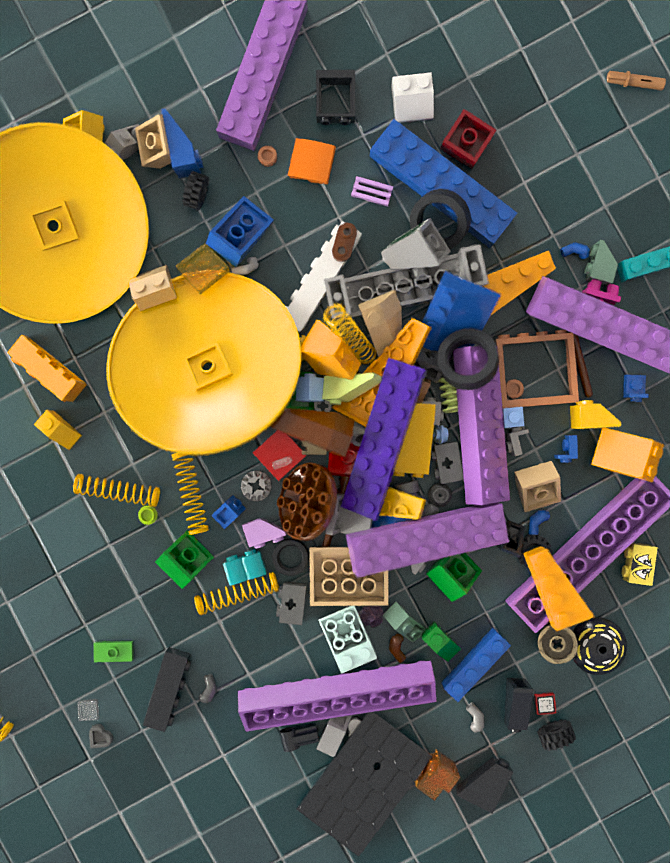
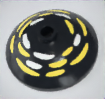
[573,617,627,675]

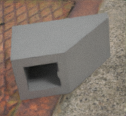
[105,124,139,160]

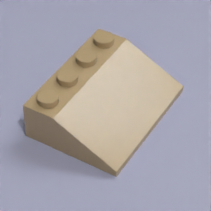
[310,547,388,606]

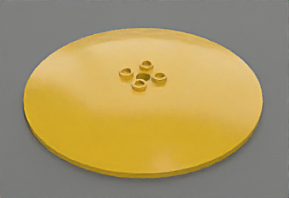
[0,123,149,323]
[107,271,302,455]

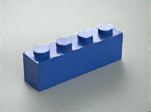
[441,628,511,702]

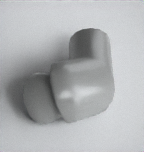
[232,257,259,276]
[466,702,484,733]

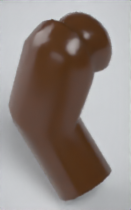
[389,633,406,663]

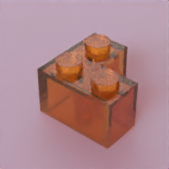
[415,749,460,801]

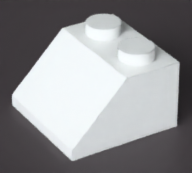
[391,73,434,123]

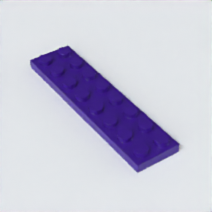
[341,358,427,521]

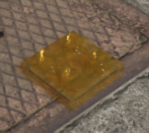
[176,243,230,294]

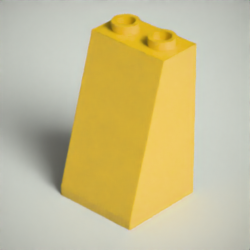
[393,403,436,478]

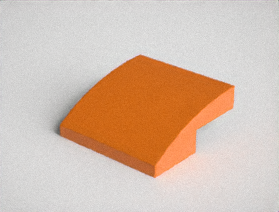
[288,138,336,185]

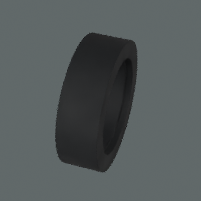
[410,189,471,250]
[437,328,499,390]

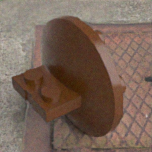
[277,463,339,541]

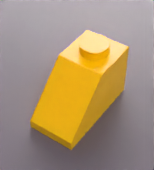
[34,410,82,450]

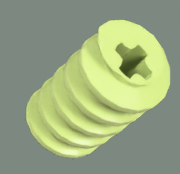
[438,377,458,413]

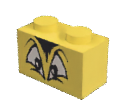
[622,543,657,586]

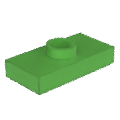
[94,641,134,662]

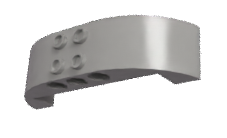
[323,245,489,319]

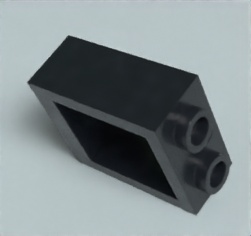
[316,70,355,125]

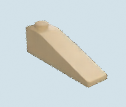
[358,290,402,357]

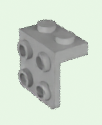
[325,493,372,535]

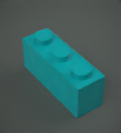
[617,246,670,283]

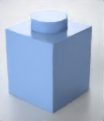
[296,373,324,402]
[502,407,524,428]

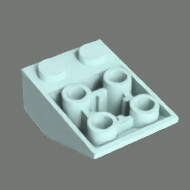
[319,606,377,674]

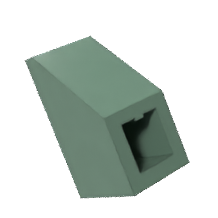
[584,240,618,286]
[383,602,426,642]

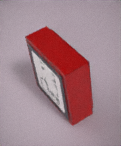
[534,692,556,715]

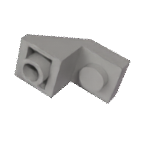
[316,715,352,757]

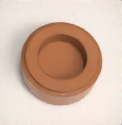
[258,146,277,167]
[506,379,524,399]

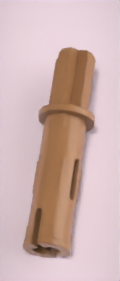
[606,71,666,90]

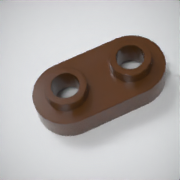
[332,223,357,262]

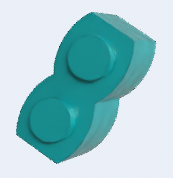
[223,549,267,586]

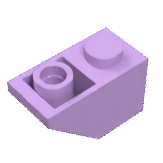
[242,518,287,549]

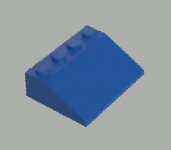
[421,271,501,351]

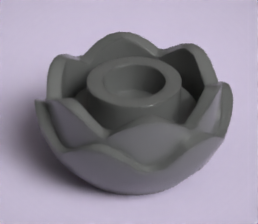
[428,483,452,507]

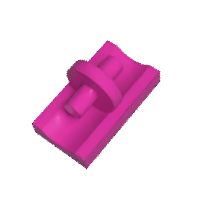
[582,279,621,305]

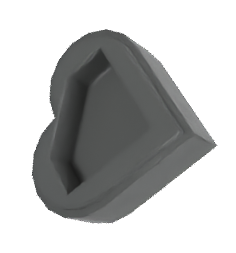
[89,724,113,749]

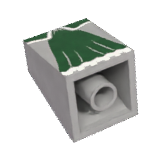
[380,218,450,269]

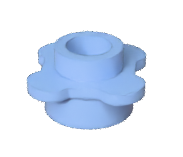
[433,425,448,444]

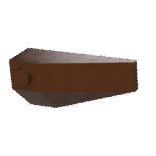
[269,408,354,456]

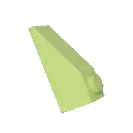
[322,373,382,405]

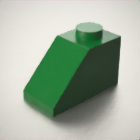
[421,621,461,662]

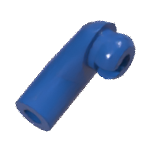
[560,242,590,259]
[529,509,550,535]

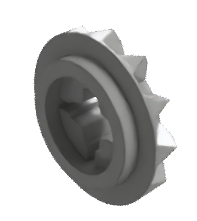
[241,471,271,501]

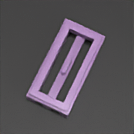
[351,176,393,207]

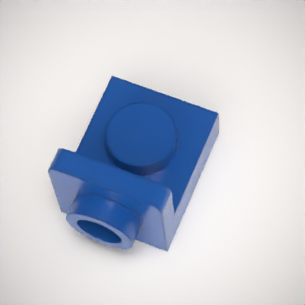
[623,375,649,402]
[554,435,578,463]
[211,495,246,529]

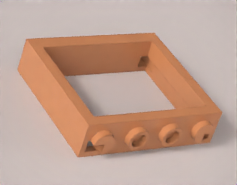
[494,330,579,409]

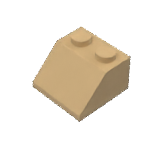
[135,114,171,168]
[129,265,177,311]
[515,461,561,512]

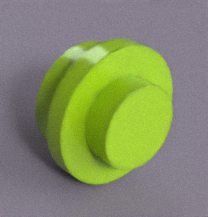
[138,505,158,525]

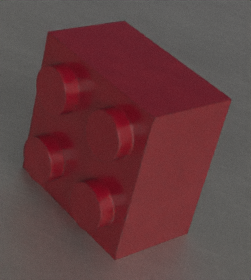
[440,109,496,169]

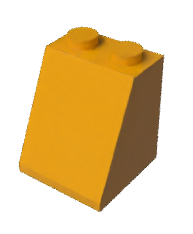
[301,320,361,380]
[591,427,664,482]

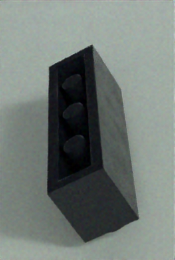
[143,647,192,732]

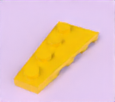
[379,487,426,519]

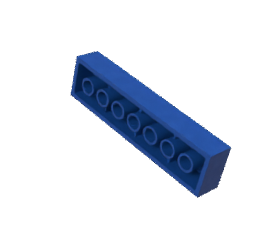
[369,119,517,248]

